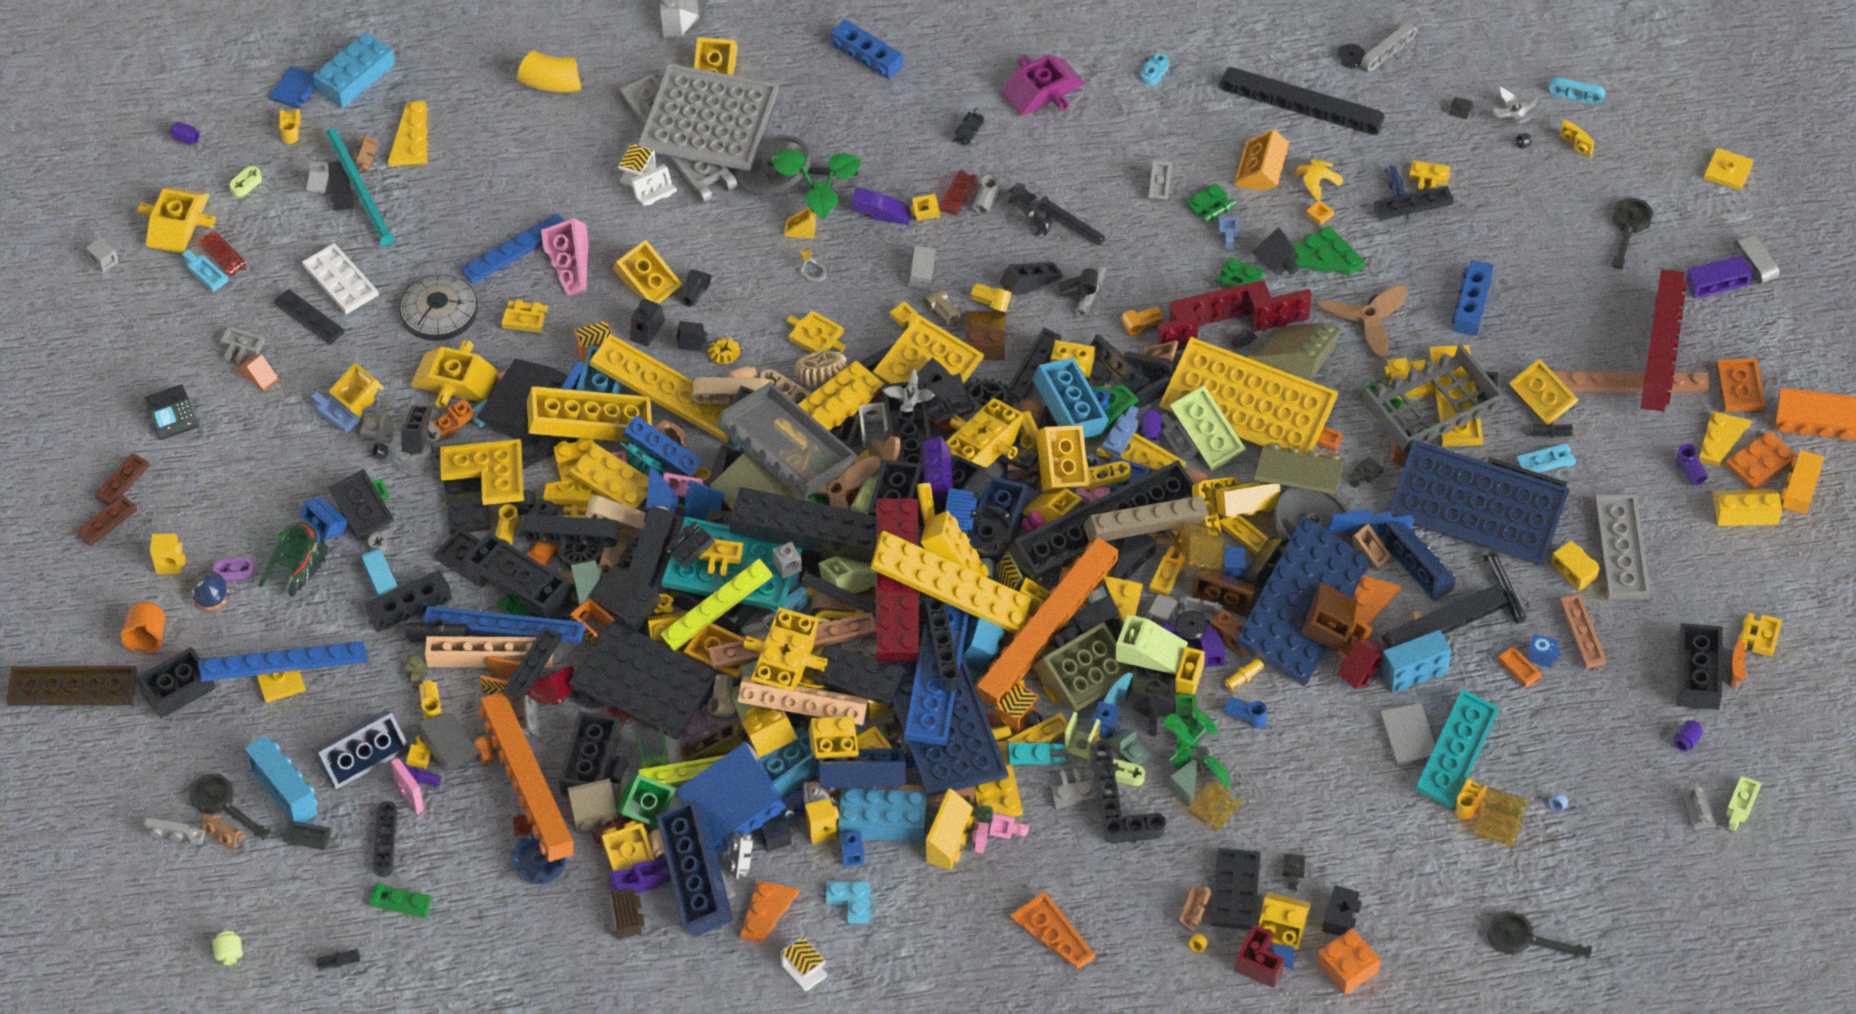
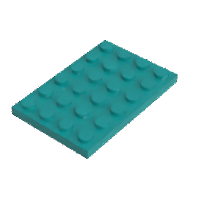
[662,517,803,611]

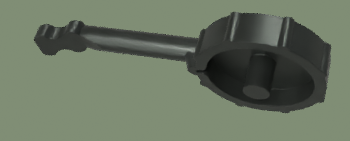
[1612,197,1653,269]
[190,773,271,840]
[1488,911,1592,959]

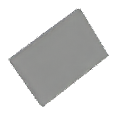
[1380,703,1435,767]

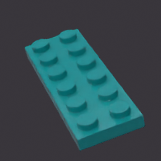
[1414,689,1500,809]

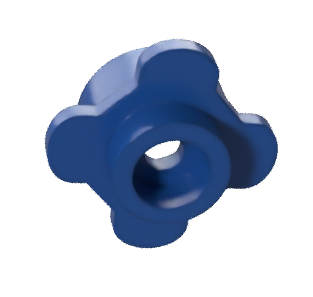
[1093,390,1110,409]

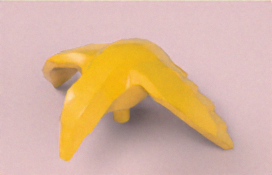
[1295,159,1343,201]

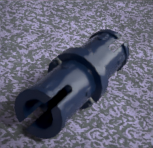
[1385,165,1406,197]

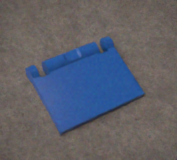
[269,66,315,109]
[682,480,725,521]

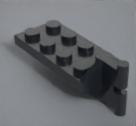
[1132,665,1175,737]

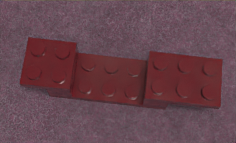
[1157,280,1312,351]

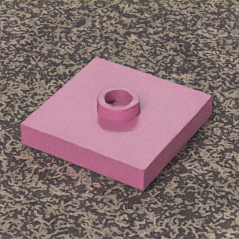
[391,758,424,814]

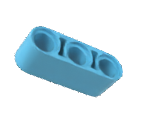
[360,548,398,597]

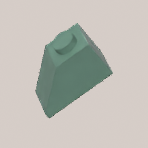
[571,560,603,606]

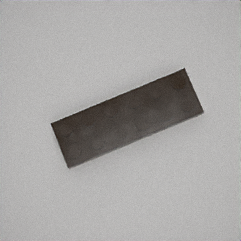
[6,666,137,706]

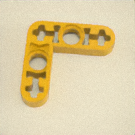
[1076,459,1131,490]
[1192,477,1241,540]

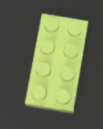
[1170,386,1246,471]

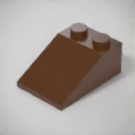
[965,311,1006,360]

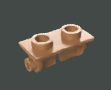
[352,132,378,172]
[201,813,244,851]
[1179,885,1211,932]

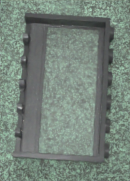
[717,382,857,500]

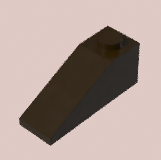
[681,720,750,762]

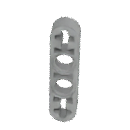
[1361,22,1417,71]

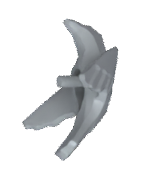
[1492,86,1537,123]
[883,369,934,412]

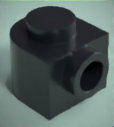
[512,490,536,515]

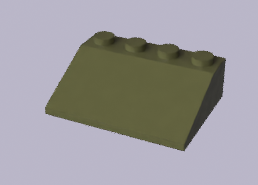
[1255,322,1340,380]
[1254,442,1345,494]
[710,452,811,512]
[1032,622,1133,712]

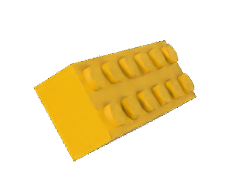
[527,387,652,442]

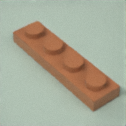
[1560,594,1606,669]

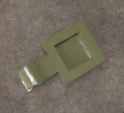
[406,654,428,688]

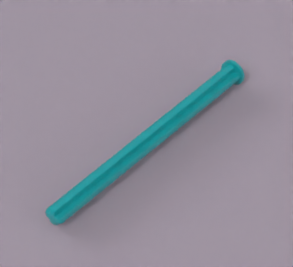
[326,127,395,246]

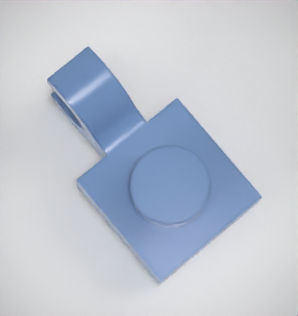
[1219,217,1239,250]

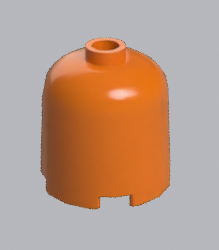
[121,601,166,654]

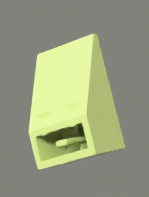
[818,556,876,594]
[1116,615,1188,675]

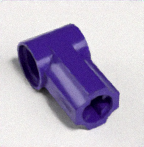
[1676,444,1708,486]

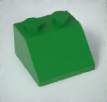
[616,774,676,828]

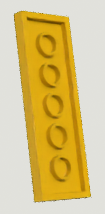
[1429,345,1483,447]

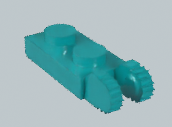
[1006,743,1066,766]

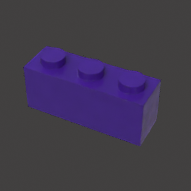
[1686,255,1752,299]
[922,436,953,502]

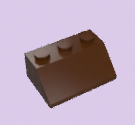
[1192,568,1260,618]

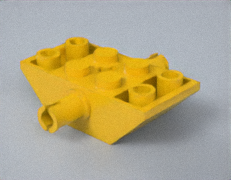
[138,187,215,254]
[411,340,499,409]
[945,398,1024,467]
[743,607,827,691]

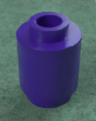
[170,121,200,145]
[1141,410,1161,441]
[1674,720,1703,752]

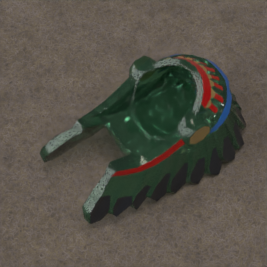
[258,522,328,596]

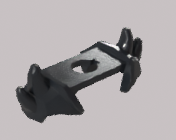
[1009,183,1054,236]

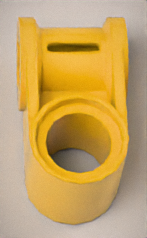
[279,109,301,144]
[1455,778,1489,820]

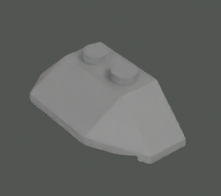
[660,0,699,40]

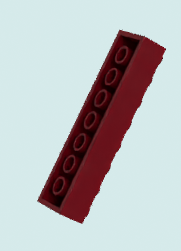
[1640,269,1687,412]
[876,499,919,662]

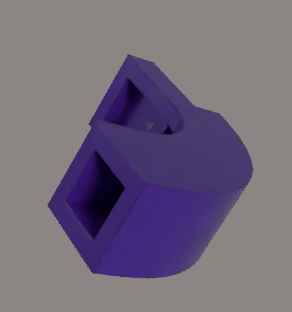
[1161,617,1225,668]

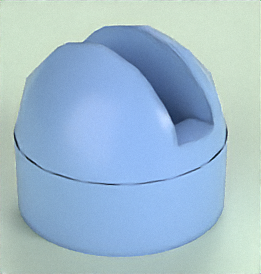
[1549,793,1568,812]

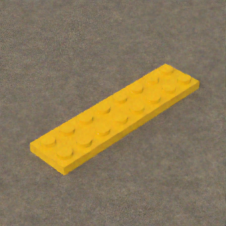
[589,334,731,443]
[870,531,1031,634]

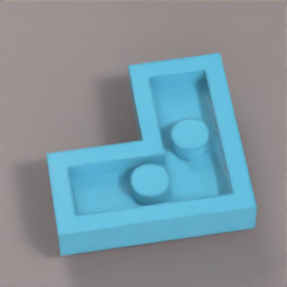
[826,882,870,923]

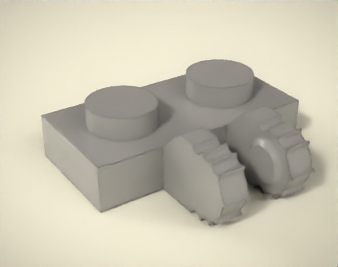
[220,327,265,365]
[1051,768,1098,809]

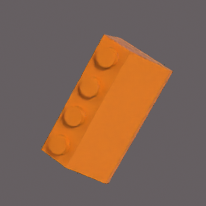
[1774,388,1856,440]

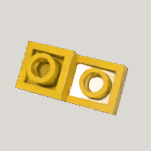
[1560,120,1594,157]

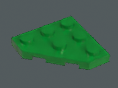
[1293,225,1365,275]
[1091,385,1139,442]

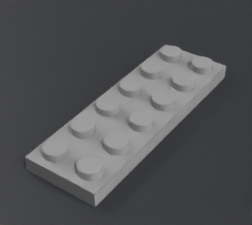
[1595,494,1651,600]

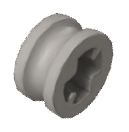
[368,534,388,553]

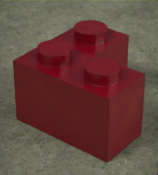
[1337,639,1388,689]
[1234,924,1285,988]

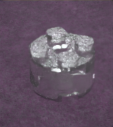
[391,432,433,476]

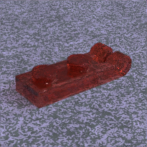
[939,170,978,216]
[199,230,247,277]

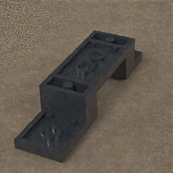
[434,527,586,621]

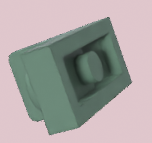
[1106,729,1150,765]

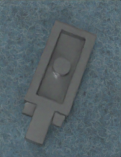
[1161,412,1199,461]

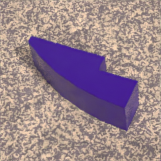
[851,187,912,225]
[607,859,672,894]

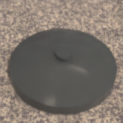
[736,135,811,196]
[1273,487,1352,544]

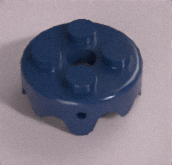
[511,832,566,884]

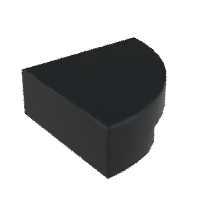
[1231,329,1258,348]

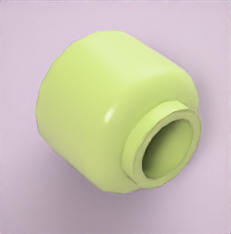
[212,931,242,965]

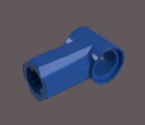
[1225,697,1267,728]

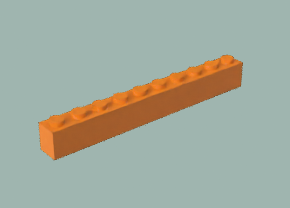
[976,537,1118,708]
[478,692,573,862]

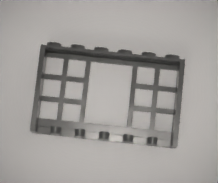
[1361,344,1504,452]

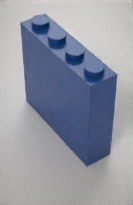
[676,742,786,855]

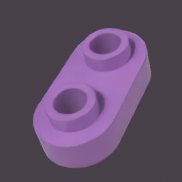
[213,558,255,580]

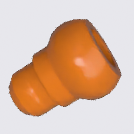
[473,737,494,764]

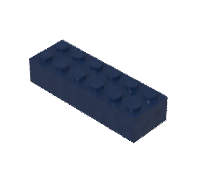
[656,799,734,937]

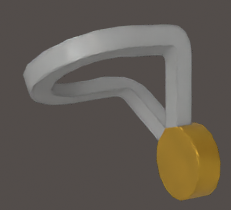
[799,248,827,283]

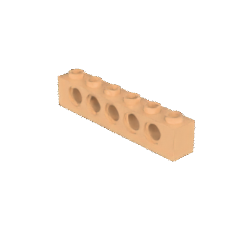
[738,676,868,725]

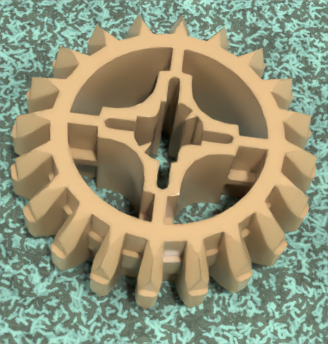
[794,350,848,388]

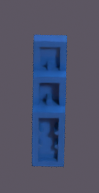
[1327,509,1414,536]

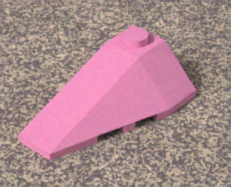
[541,218,589,296]

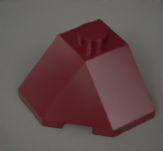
[527,666,574,706]

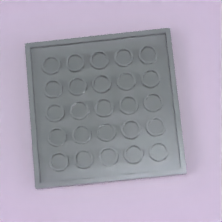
[638,63,778,171]

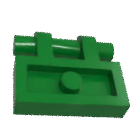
[1185,183,1236,223]
[1215,257,1265,289]

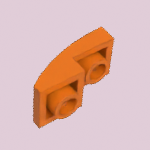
[432,399,475,440]
[1729,640,1747,688]

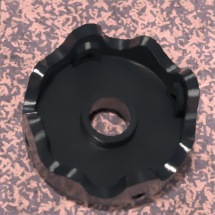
[967,505,1012,556]

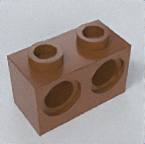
[1209,608,1248,658]

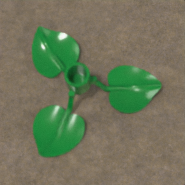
[771,150,861,220]
[1162,706,1230,790]

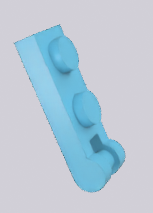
[1516,444,1576,473]

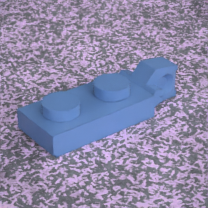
[311,391,360,434]
[1102,406,1139,457]

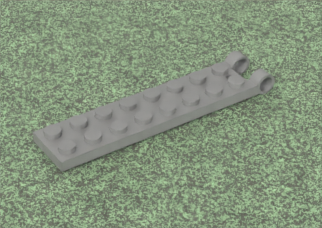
[619,74,737,203]

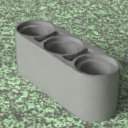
[1733,233,1779,284]

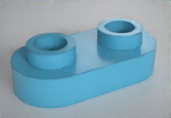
[1141,53,1169,85]

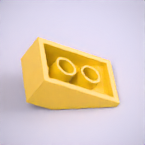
[694,37,738,76]
[612,240,683,304]

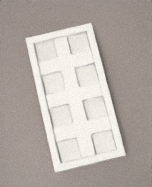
[302,243,379,314]

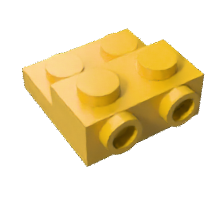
[1384,357,1435,400]
[553,438,594,482]
[600,821,655,871]

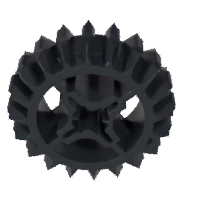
[965,377,1014,408]

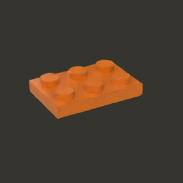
[1716,358,1766,412]
[1725,431,1798,490]

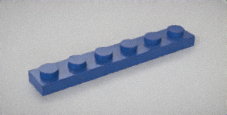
[461,213,565,284]

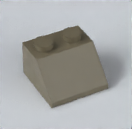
[568,779,618,832]

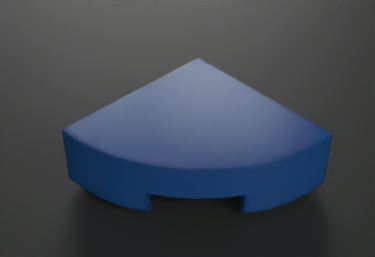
[1272,945,1294,969]

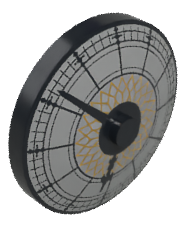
[399,275,478,341]

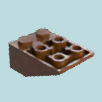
[1301,582,1357,652]

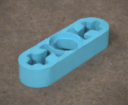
[1549,77,1605,104]

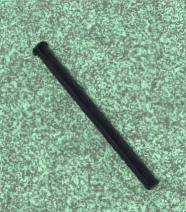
[800,570,924,637]

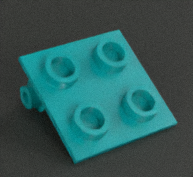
[620,442,667,477]

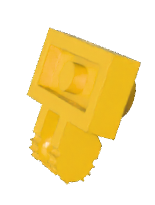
[1409,160,1451,191]
[699,539,744,576]

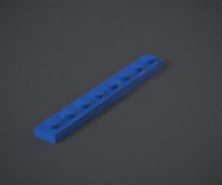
[423,606,585,644]
[198,641,368,682]

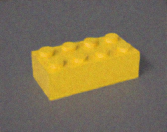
[921,511,989,578]

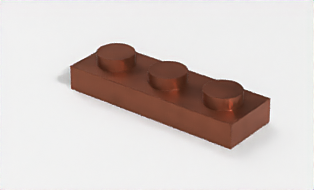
[94,453,149,506]
[76,495,137,547]

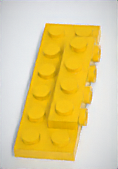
[773,361,884,451]

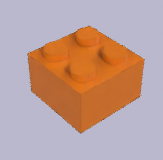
[1317,929,1380,995]

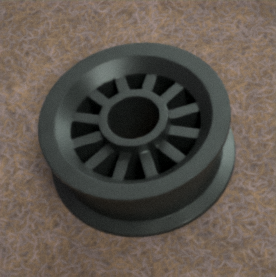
[557,544,603,571]

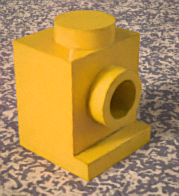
[910,194,940,221]

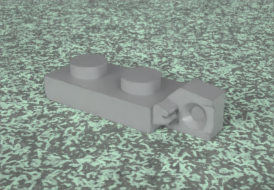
[144,818,205,845]

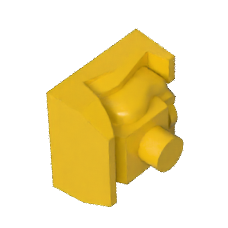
[328,362,384,417]

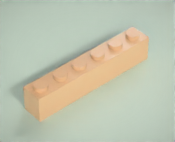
[425,637,554,668]

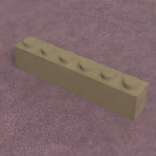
[1084,495,1209,543]

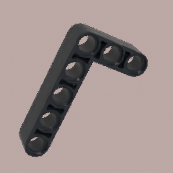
[1092,740,1166,844]

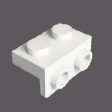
[630,165,677,206]

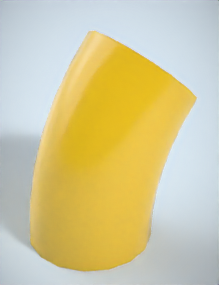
[517,50,582,93]

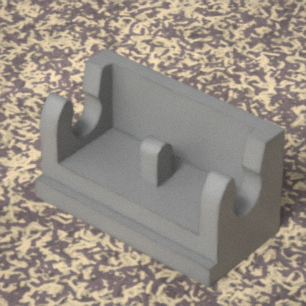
[907,245,936,289]

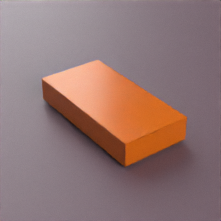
[1497,646,1541,688]

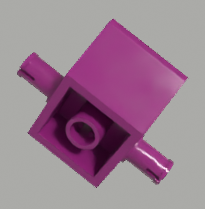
[1001,54,1085,117]

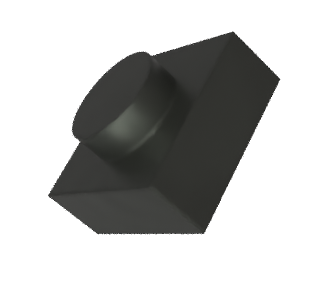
[1449,97,1473,120]

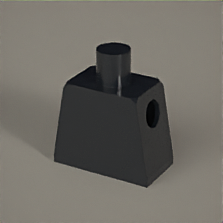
[1252,227,1299,275]
[630,299,665,347]

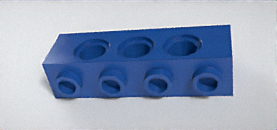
[830,19,903,80]
[1451,260,1494,336]
[622,415,703,477]

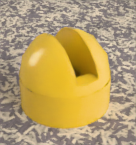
[1188,934,1208,953]

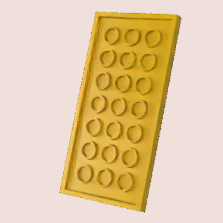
[1159,337,1338,452]

